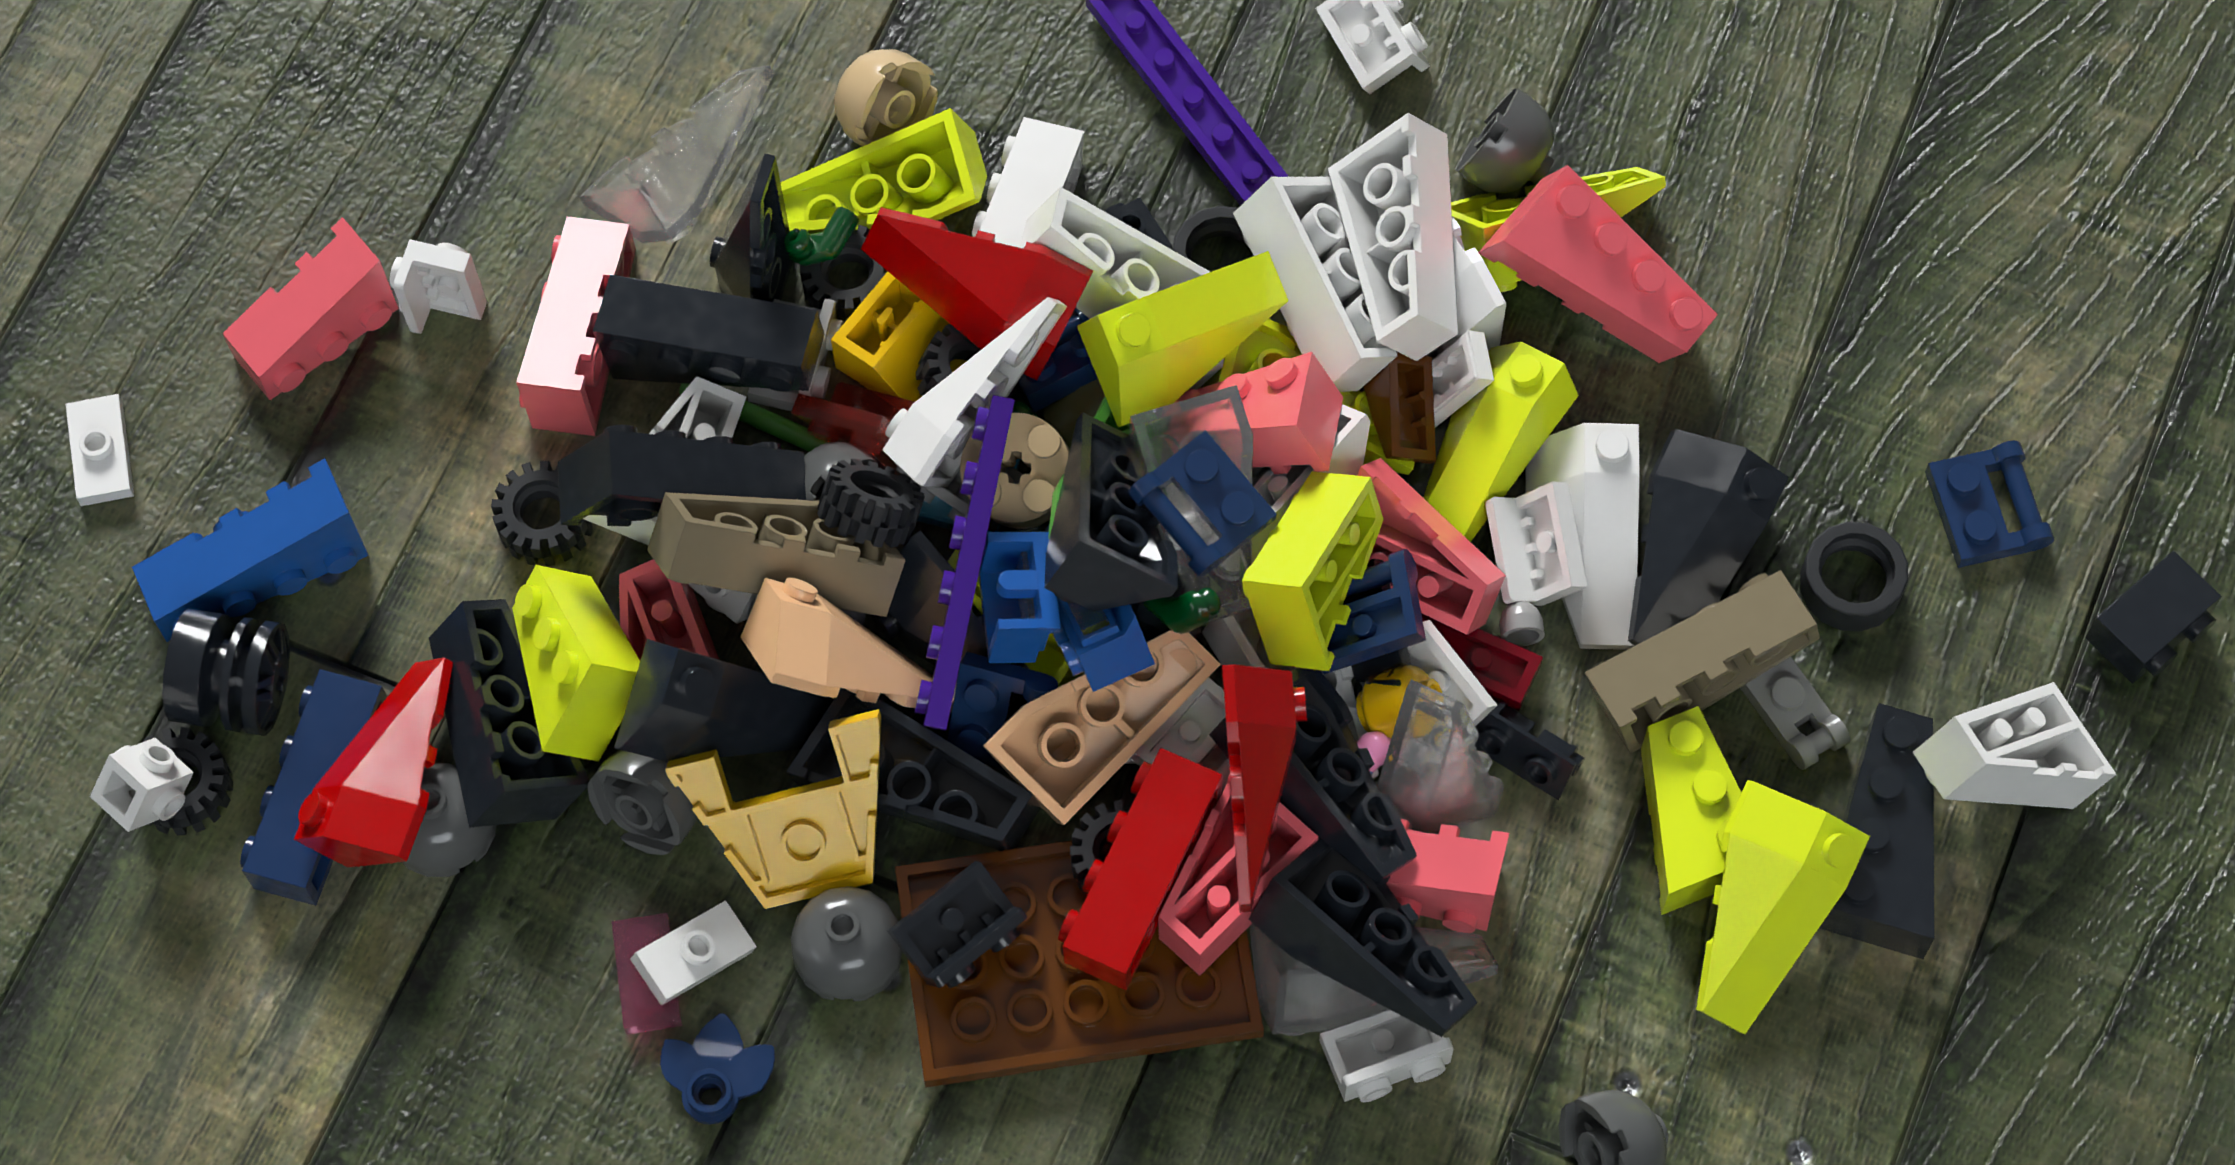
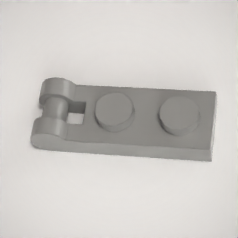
[1740,657,1851,770]

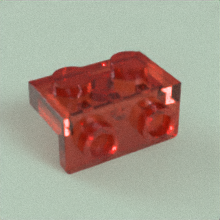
[791,382,915,455]

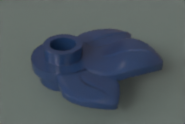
[660,1013,775,1124]

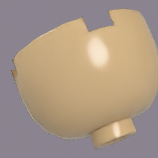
[835,49,938,146]

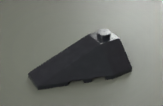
[1044,412,1178,612]
[872,531,1029,713]

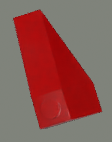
[861,207,1093,380]
[294,657,453,868]
[1222,664,1307,913]

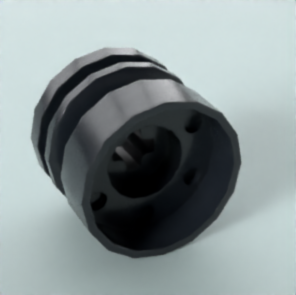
[162,609,290,736]

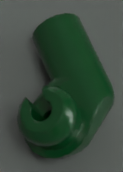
[784,207,859,266]
[1143,587,1221,634]

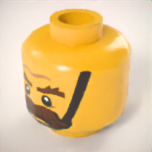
[1356,665,1444,743]

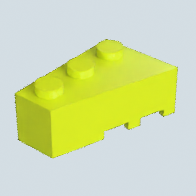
[1242,471,1384,671]
[512,565,640,762]
[1641,706,1742,915]

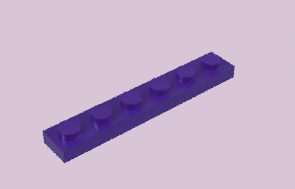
[1086,0,1289,206]
[915,395,1015,731]

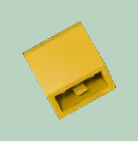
[831,272,966,411]

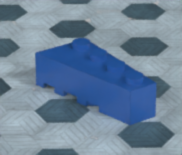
[132,458,369,642]

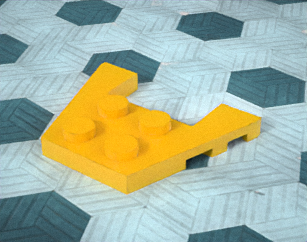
[665,709,881,909]

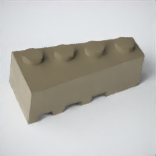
[647,492,906,617]
[1585,570,1820,754]

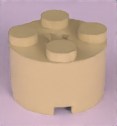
[960,413,1070,529]

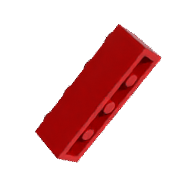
[1058,747,1222,990]

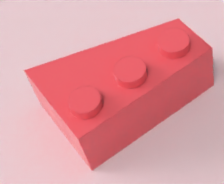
[1163,351,1343,476]
[1158,774,1318,976]

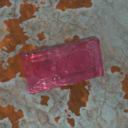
[612,913,682,1035]

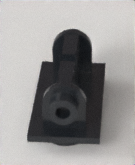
[1465,701,1585,800]

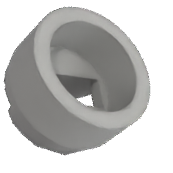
[1499,601,1545,646]

